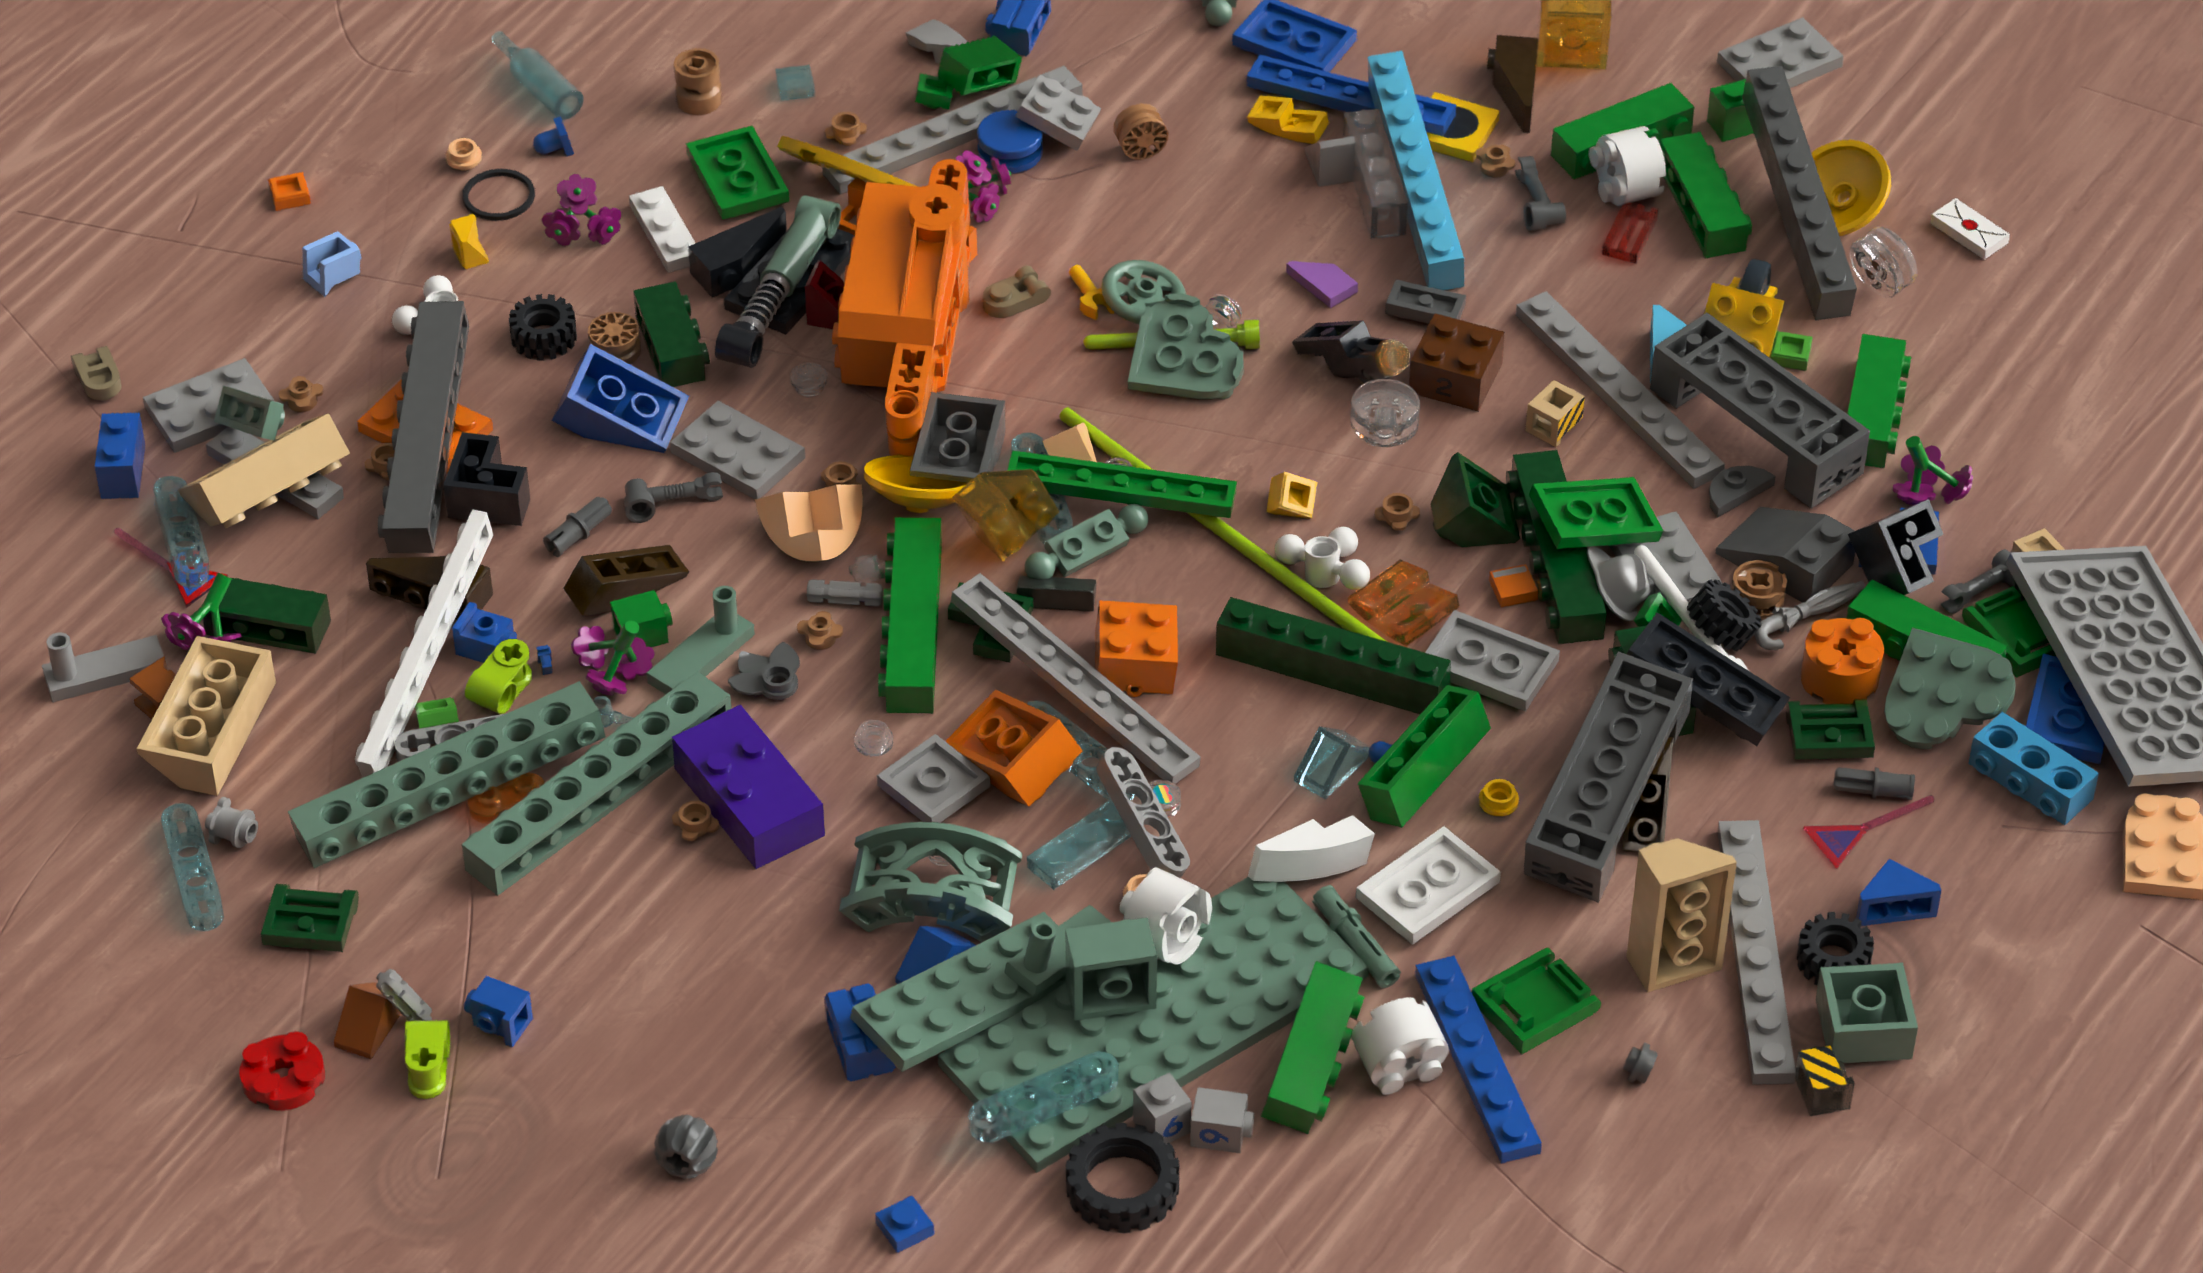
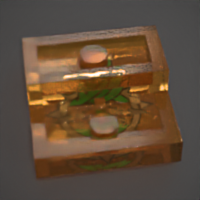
[1347,559,1460,646]

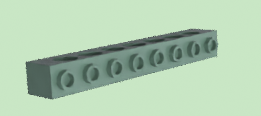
[462,671,731,896]
[288,681,606,868]

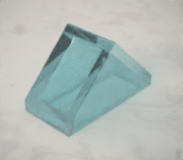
[1294,726,1371,800]

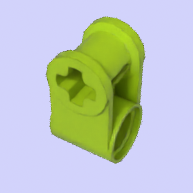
[465,639,532,714]
[405,1020,450,1099]

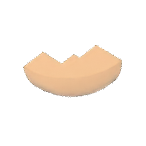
[755,485,863,561]

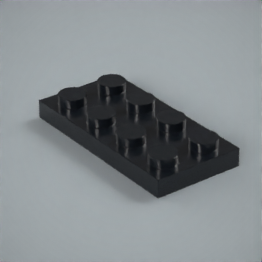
[724,229,855,335]
[1627,613,1790,746]

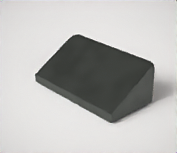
[1016,576,1096,611]

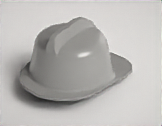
[1587,546,1651,621]

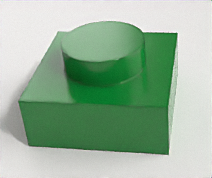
[915,73,953,110]
[1634,592,1682,627]

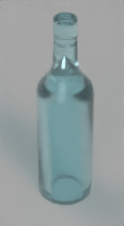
[491,31,584,120]

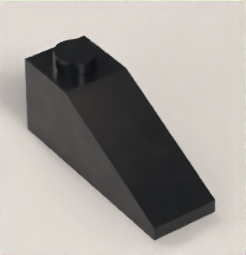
[688,206,787,298]

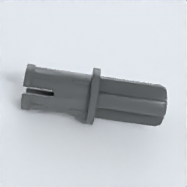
[543,497,612,557]
[1833,767,1915,800]

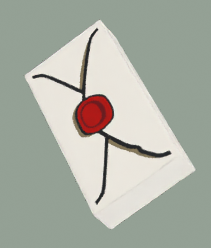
[1930,198,2010,260]

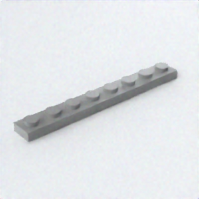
[822,66,1082,194]
[1516,291,1725,489]
[951,573,1201,787]
[1717,820,1796,1084]

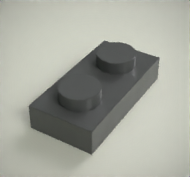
[1385,280,1466,324]

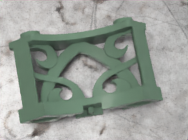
[839,822,1022,943]

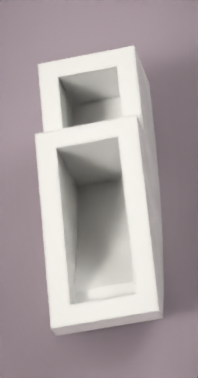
[1248,815,1375,882]

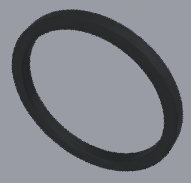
[463,169,535,221]

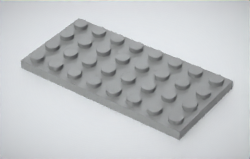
[2006,546,2203,786]

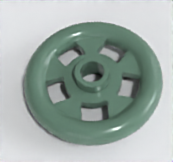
[1102,260,1186,325]

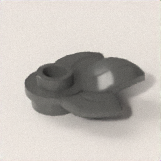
[728,642,800,700]

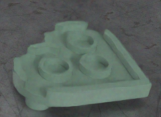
[1128,293,1244,399]
[1884,627,2016,749]

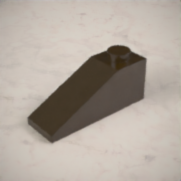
[1487,35,1539,133]
[563,545,689,616]

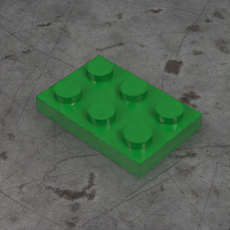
[686,125,790,220]
[1529,477,1663,549]

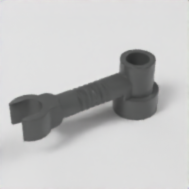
[1515,156,1566,231]
[624,472,723,523]
[1941,549,2019,614]

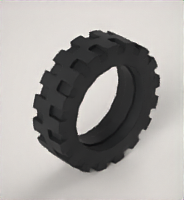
[1066,1123,1179,1233]

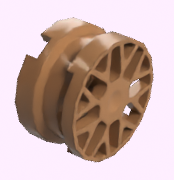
[1113,103,1169,160]
[588,312,641,364]
[1732,560,1787,620]

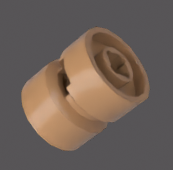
[674,48,722,115]

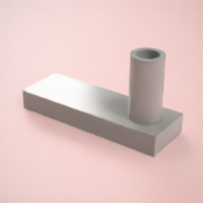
[42,633,164,702]

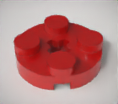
[239,1031,325,1111]

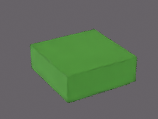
[1771,331,1813,371]
[415,697,459,728]

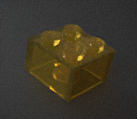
[1537,0,1611,69]

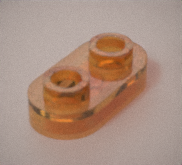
[468,772,545,824]

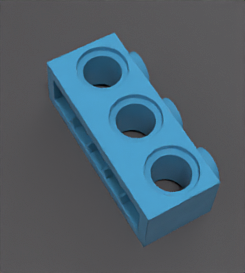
[1968,712,2099,825]

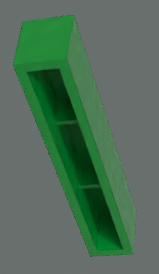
[878,517,942,713]

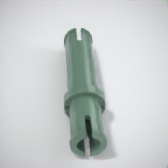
[1312,885,1401,988]

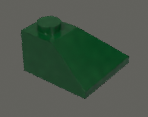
[1430,452,1520,548]

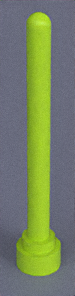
[1083,319,1260,350]

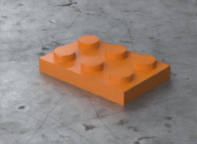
[357,379,493,474]

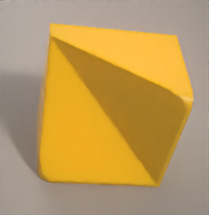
[449,214,489,270]
[1267,472,1317,519]

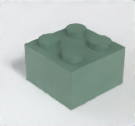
[1065,917,1157,1020]
[1816,963,1918,1063]

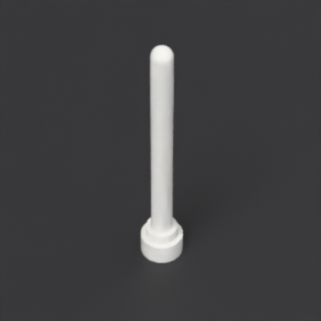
[1634,545,1749,671]

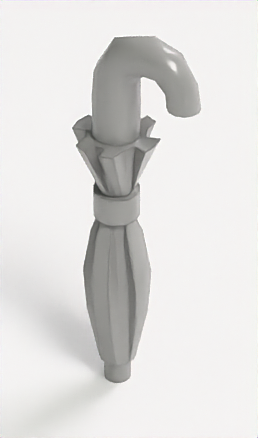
[1754,581,1865,650]

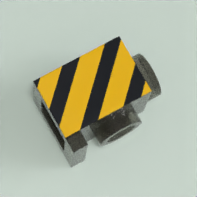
[1795,1045,1855,1116]

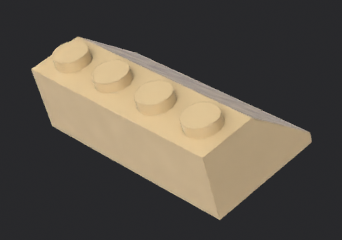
[178,413,350,528]
[137,636,276,796]
[1626,838,1737,993]

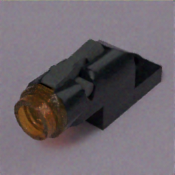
[1292,320,1410,385]

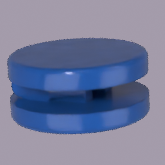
[977,110,1043,174]

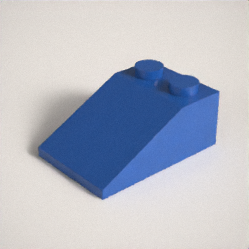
[551,344,689,453]

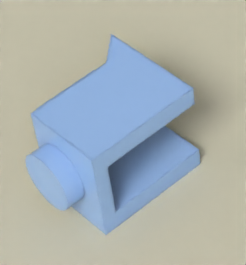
[302,231,361,297]

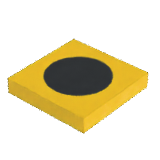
[1427,92,1500,162]

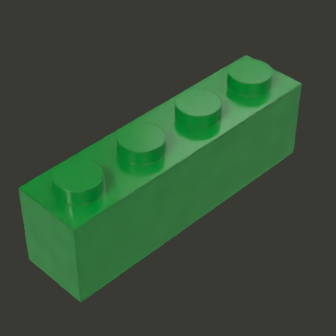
[1551,83,1695,180]
[1660,132,1752,259]
[1848,334,1912,469]
[1846,580,2008,661]
[1357,685,1491,827]
[1260,961,1365,1134]

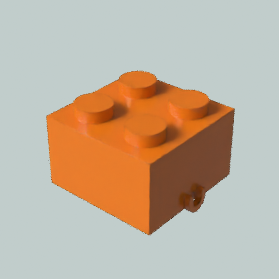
[1095,600,1178,697]

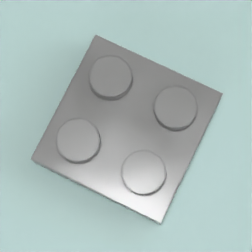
[1015,74,1102,151]
[877,734,990,823]

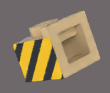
[1526,380,1585,447]

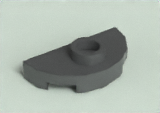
[1709,466,1776,517]

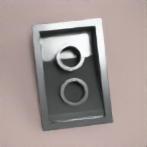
[910,392,1006,485]
[1715,506,1855,603]

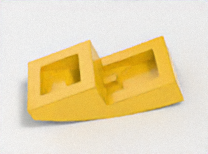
[1247,96,1329,144]

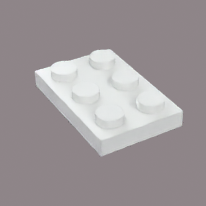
[1356,826,1501,945]

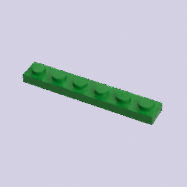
[1007,450,1237,518]

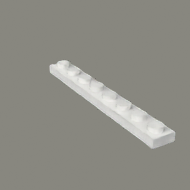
[355,509,493,778]

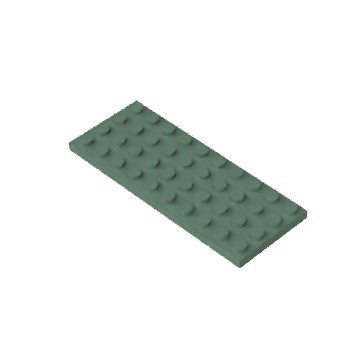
[938,877,1369,1173]

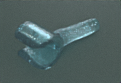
[594,696,633,728]

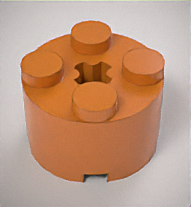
[1800,618,1884,704]

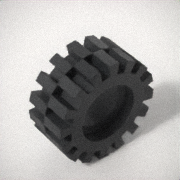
[509,294,577,361]
[1687,579,1762,651]
[1796,912,1874,986]

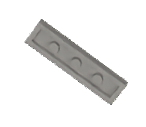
[206,427,344,519]

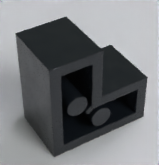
[443,432,530,526]
[1848,499,1944,595]

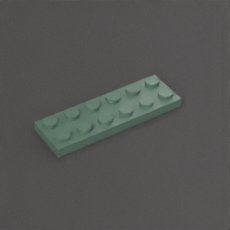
[850,912,1066,1072]

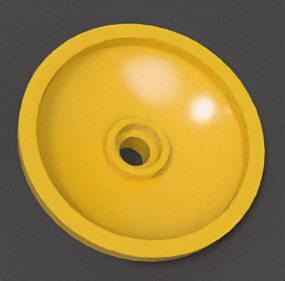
[1811,140,1891,237]
[864,455,977,513]

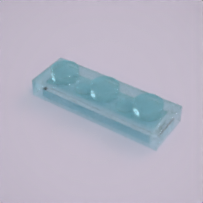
[1027,799,1131,890]

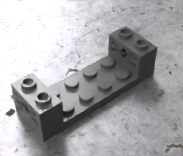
[1650,313,1870,509]
[1524,651,1693,903]

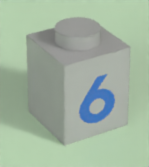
[1133,1072,1192,1144]
[1190,1087,1255,1153]

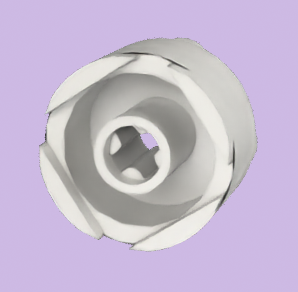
[1589,126,1666,206]
[1120,867,1212,965]
[1352,998,1449,1095]

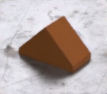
[334,982,402,1059]

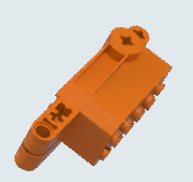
[832,159,971,456]

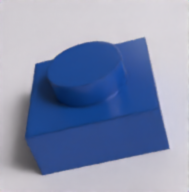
[875,1195,934,1253]

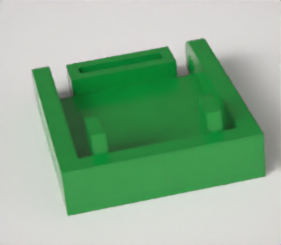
[1962,586,2057,678]
[1472,948,1601,1055]

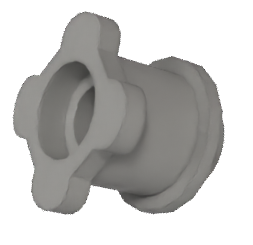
[205,797,258,848]

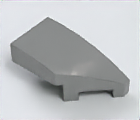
[906,19,967,64]

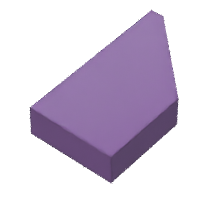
[1286,261,1358,308]

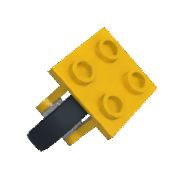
[1704,259,1784,358]

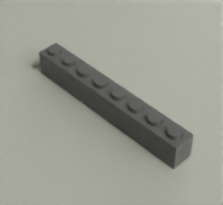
[1742,66,1857,320]
[378,301,469,553]

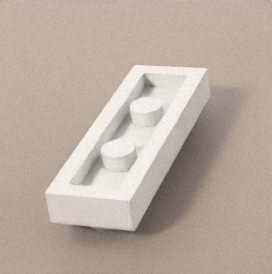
[629,186,695,273]

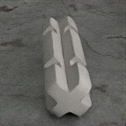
[807,579,883,606]
[376,969,432,1021]

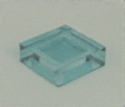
[775,65,815,101]

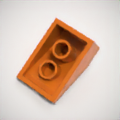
[945,689,1083,807]

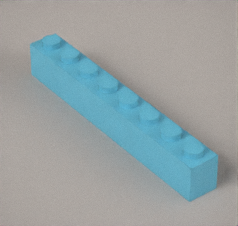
[1367,51,1464,290]

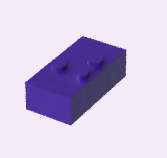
[672,705,825,869]

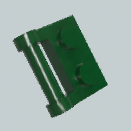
[1786,699,1875,759]
[261,883,359,952]

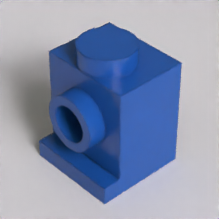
[452,602,517,663]
[464,976,533,1048]

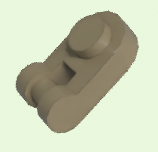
[983,266,1051,318]
[71,345,122,400]

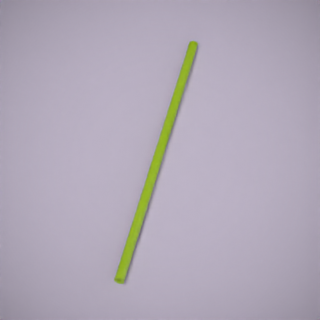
[1059,407,1387,642]

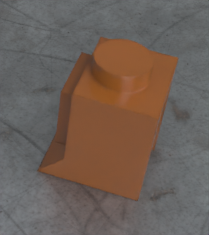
[129,656,176,719]

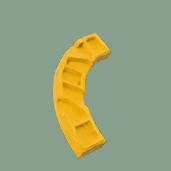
[777,136,918,187]

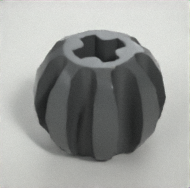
[654,1114,718,1179]

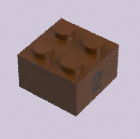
[1408,313,1505,412]

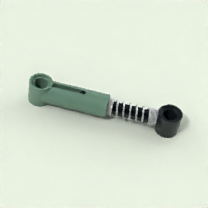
[715,195,841,368]

